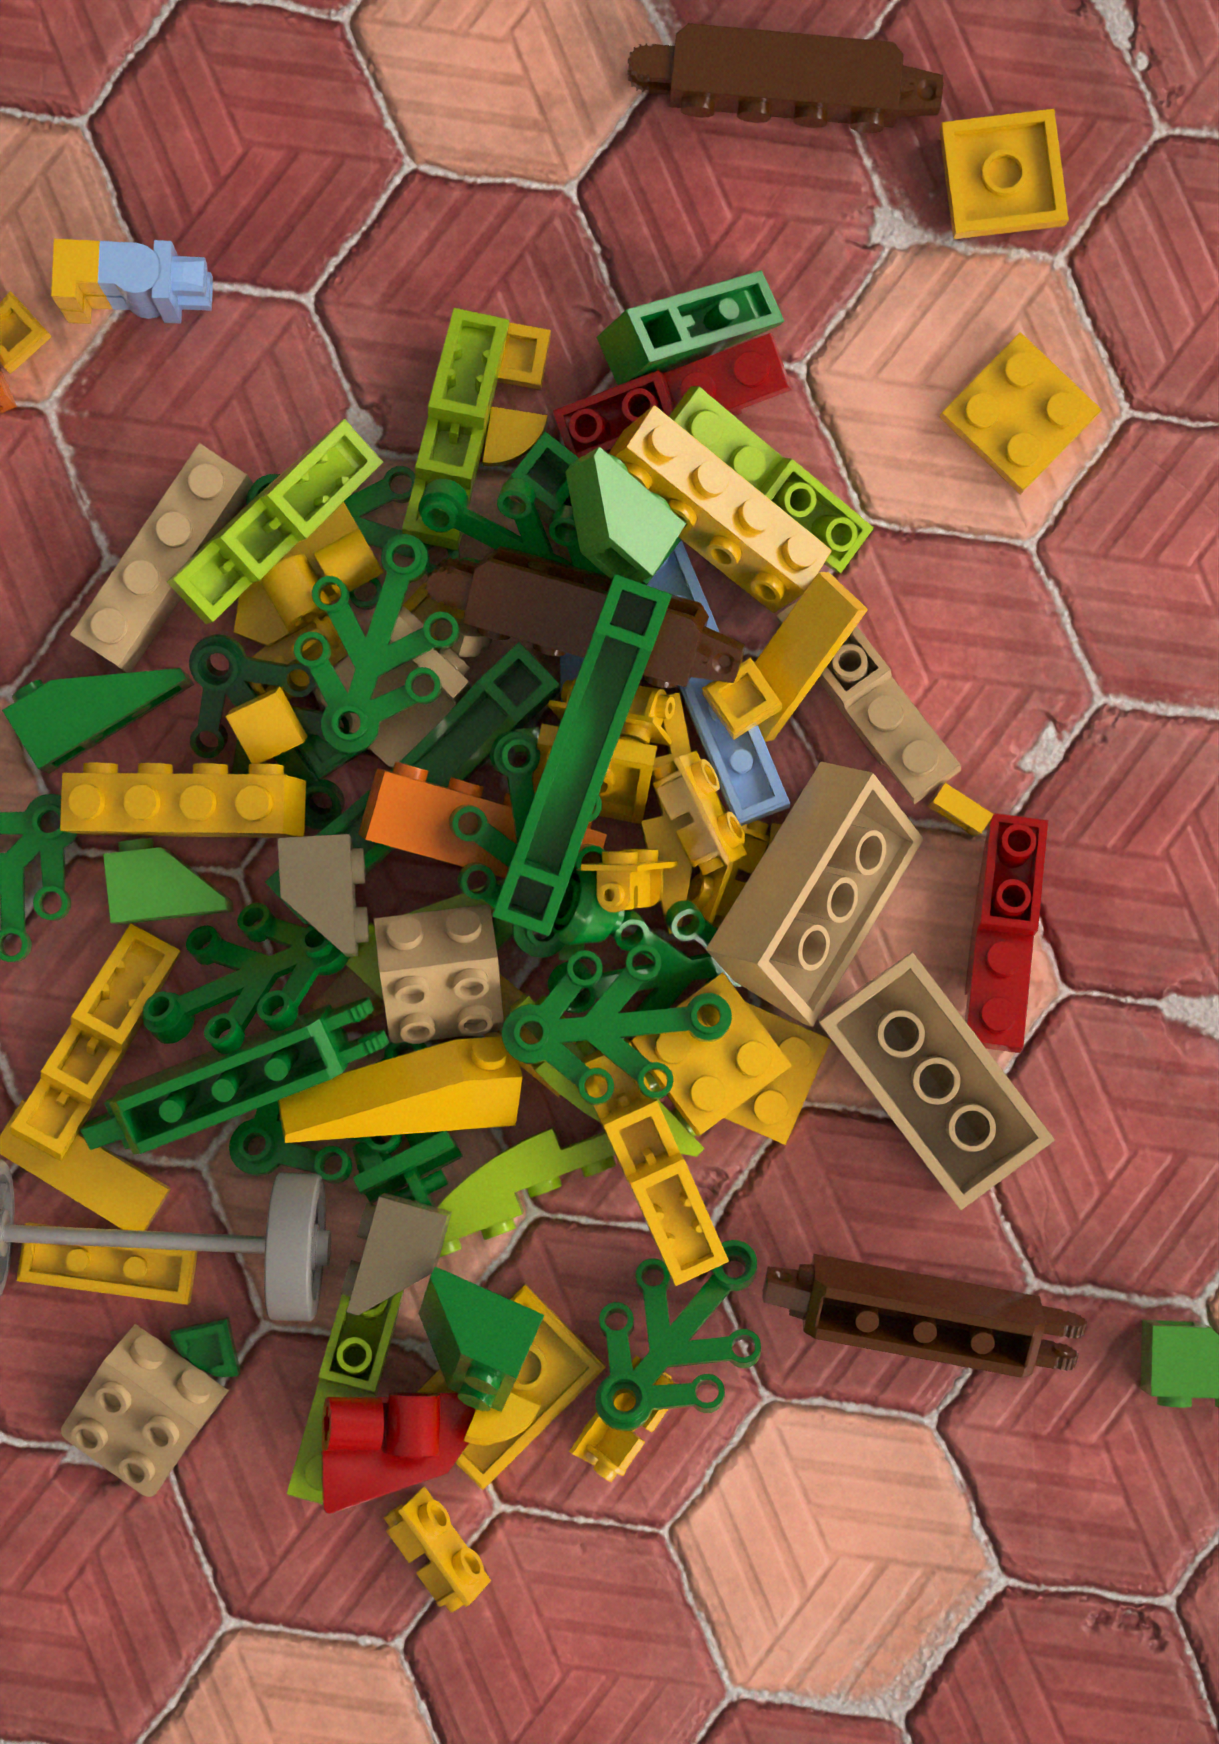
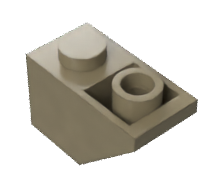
[277,834,369,957]
[341,1193,452,1315]

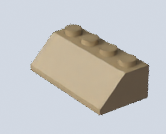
[706,762,924,1027]
[818,952,1055,1210]

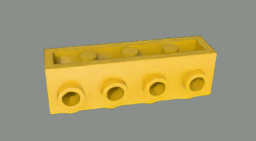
[608,405,832,613]
[60,762,306,838]

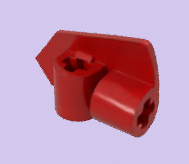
[322,1392,476,1514]

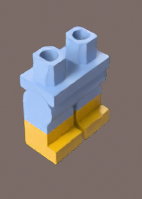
[51,238,213,324]

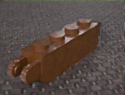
[628,23,944,133]
[425,546,745,688]
[762,1254,1087,1378]

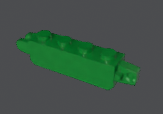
[81,997,389,1154]

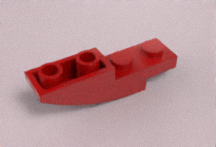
[553,333,792,458]
[965,813,1048,1053]

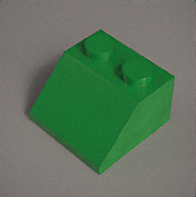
[418,1266,544,1412]

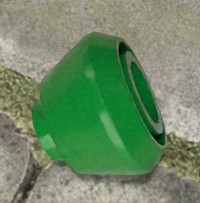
[552,868,625,945]

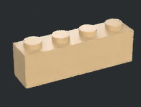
[70,443,253,673]

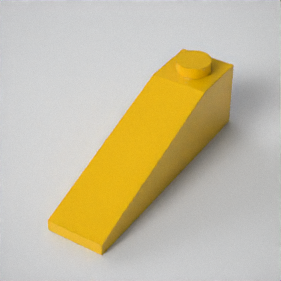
[277,1036,523,1143]

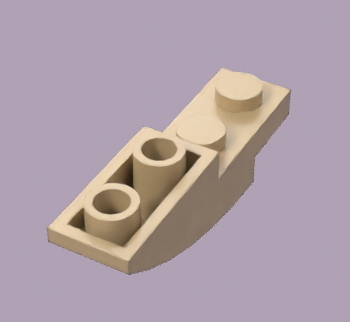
[777,600,961,804]

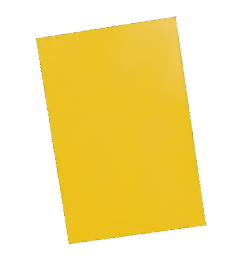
[416,1283,606,1490]

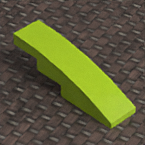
[402,308,509,550]
[167,419,383,624]

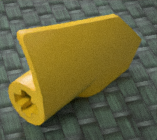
[234,502,384,647]

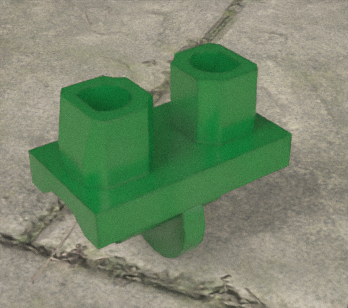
[352,1131,463,1207]

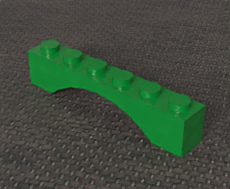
[492,574,672,936]
[265,642,560,926]

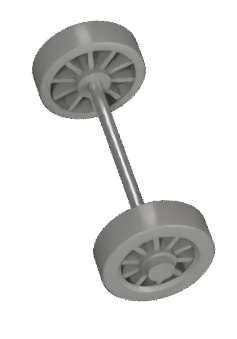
[0,1159,331,1322]

